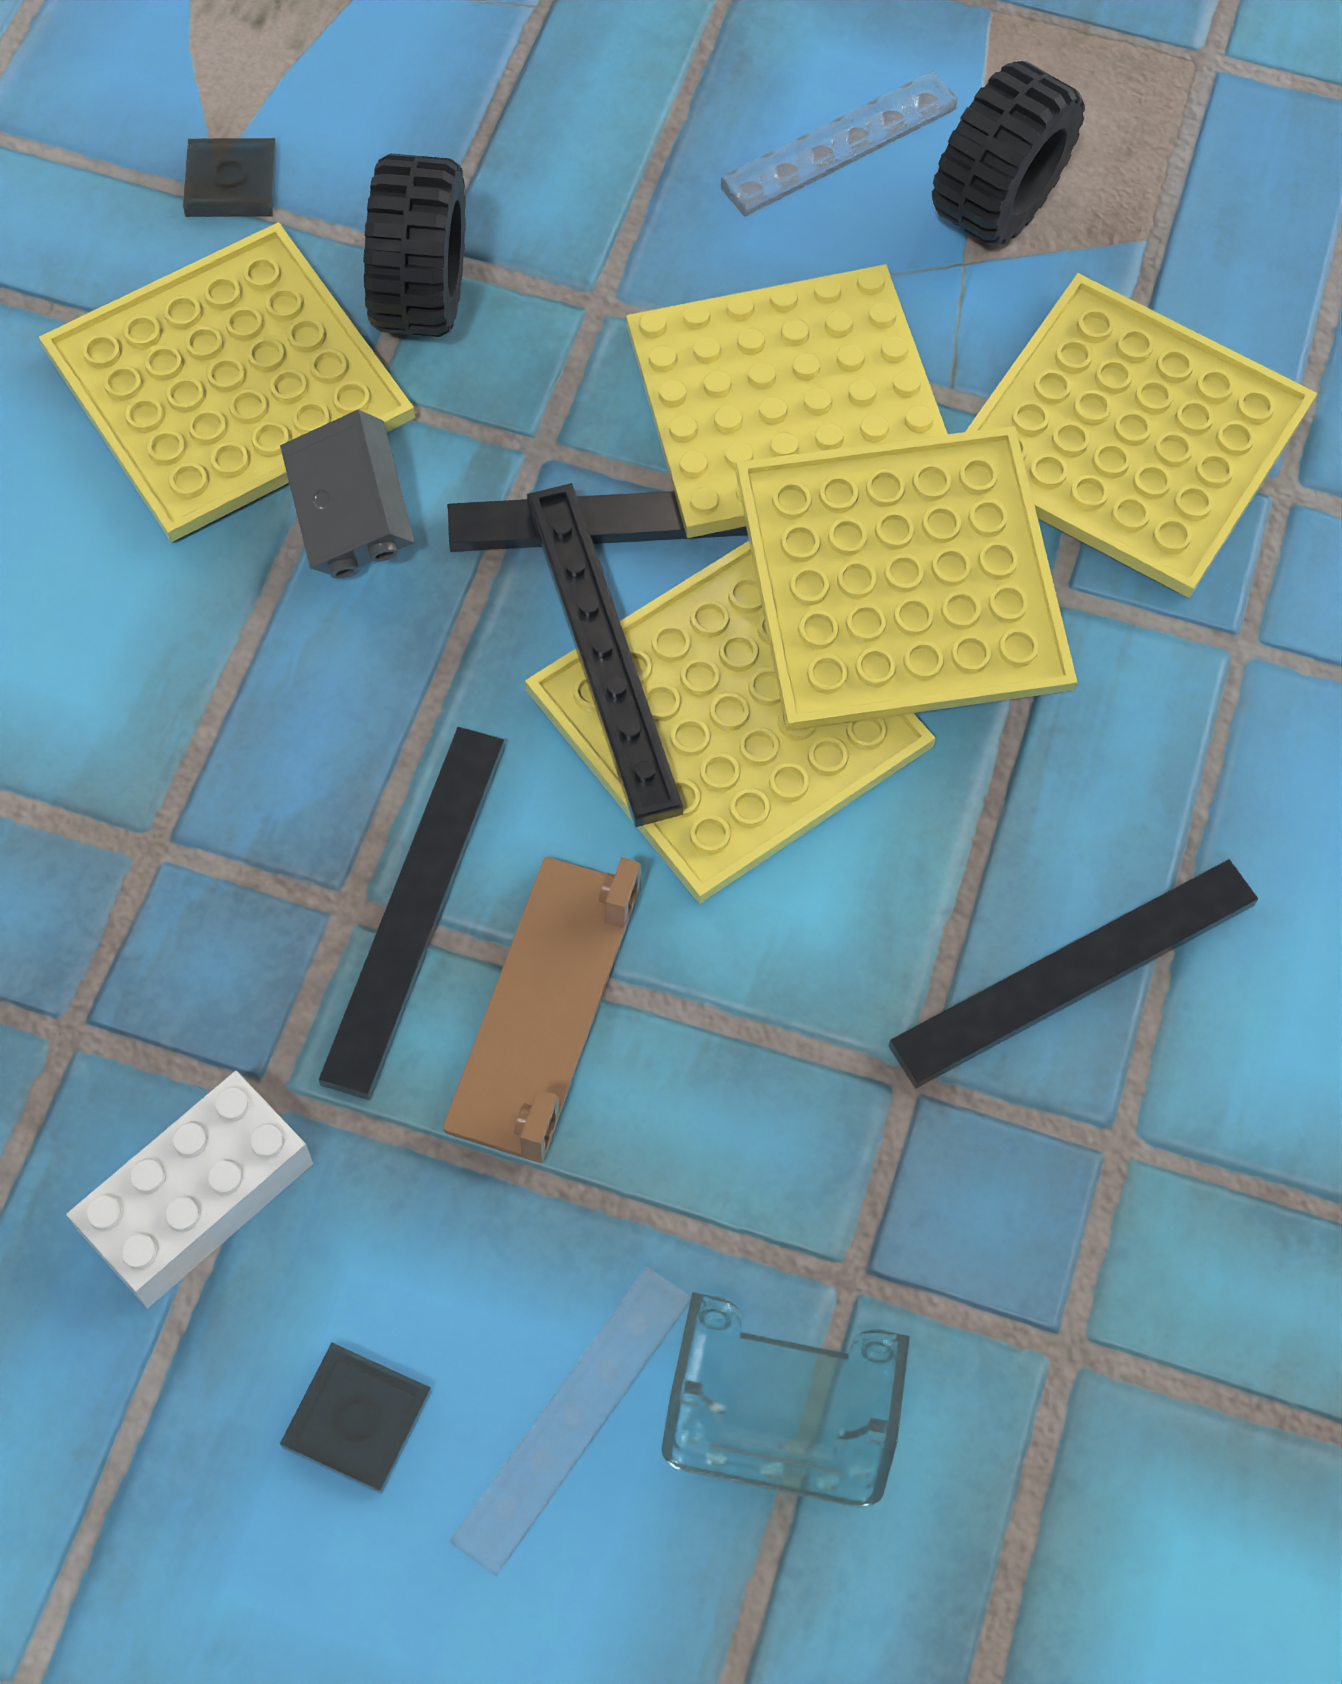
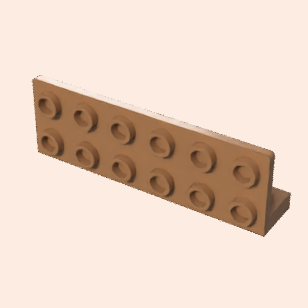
[443,857,641,1164]

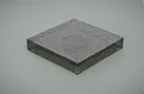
[183,138,277,217]
[280,1342,432,1494]

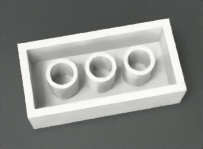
[66,1071,313,1309]

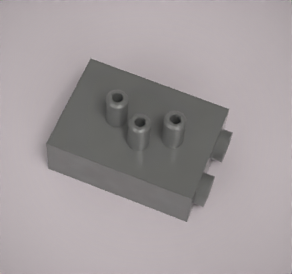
[280,409,415,579]

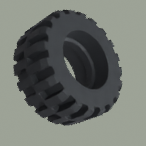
[932,61,1085,245]
[363,153,466,337]

